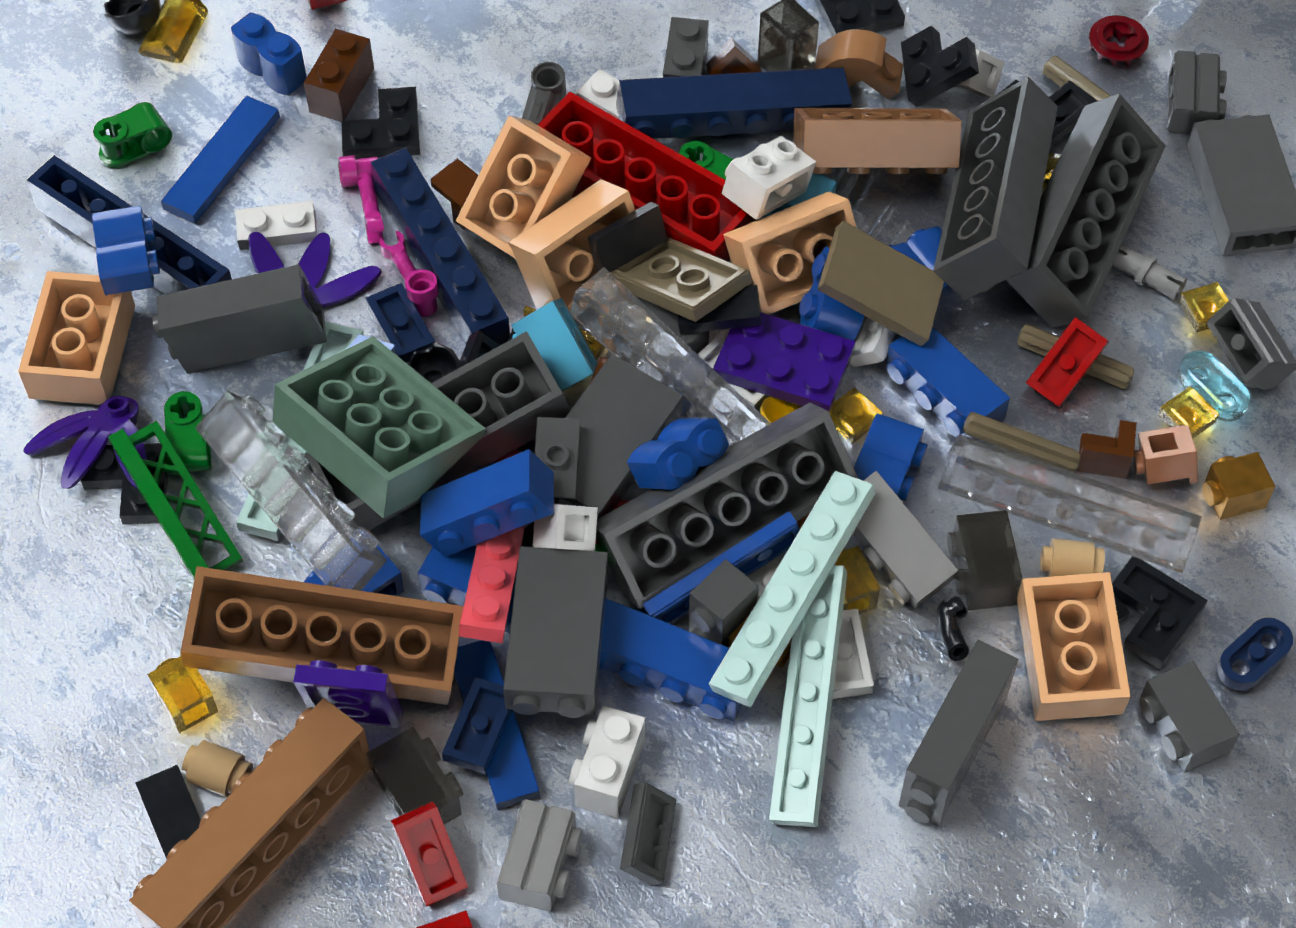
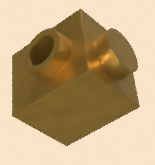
[1202,452,1275,520]

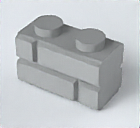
[497,799,582,911]

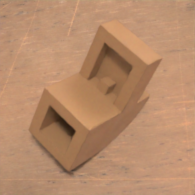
[814,29,903,99]

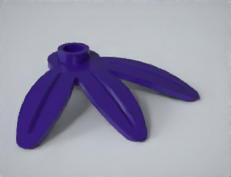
[248,232,382,307]
[23,396,147,489]

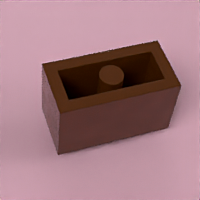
[304,28,374,122]

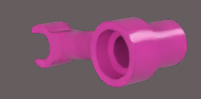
[338,155,384,244]
[379,231,439,317]

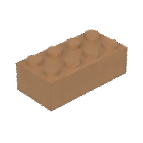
[793,108,962,174]

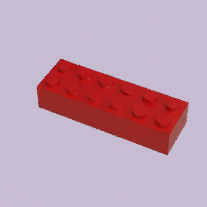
[538,92,759,262]

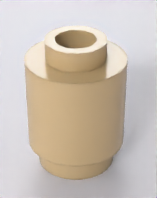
[1040,538,1105,577]
[182,740,253,797]

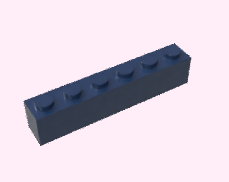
[616,68,852,139]
[371,148,510,345]
[27,155,232,295]

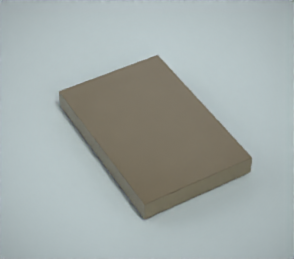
[817,221,944,346]
[608,237,752,322]

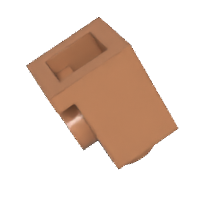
[1133,425,1198,484]

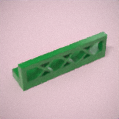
[108,420,243,579]

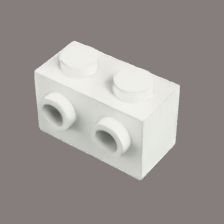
[721,136,816,220]
[569,705,645,819]

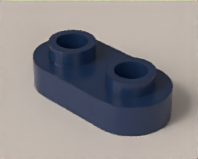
[1217,618,1293,691]

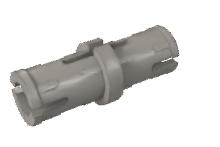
[1112,244,1187,301]

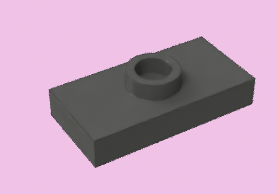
[535,417,580,503]
[620,782,676,886]

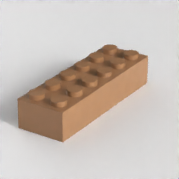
[181,566,464,705]
[129,698,373,928]

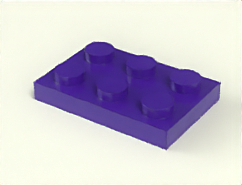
[712,312,856,413]
[293,660,403,729]

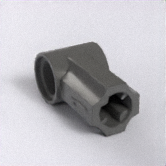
[522,62,567,125]

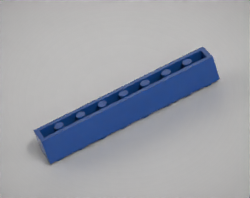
[418,545,743,722]

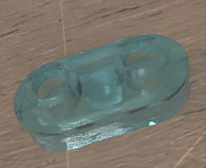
[1178,351,1250,422]

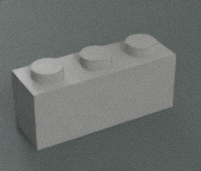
[850,471,959,610]

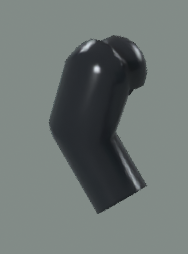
[937,596,969,661]

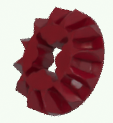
[1088,15,1149,66]

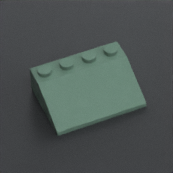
[272,336,486,519]

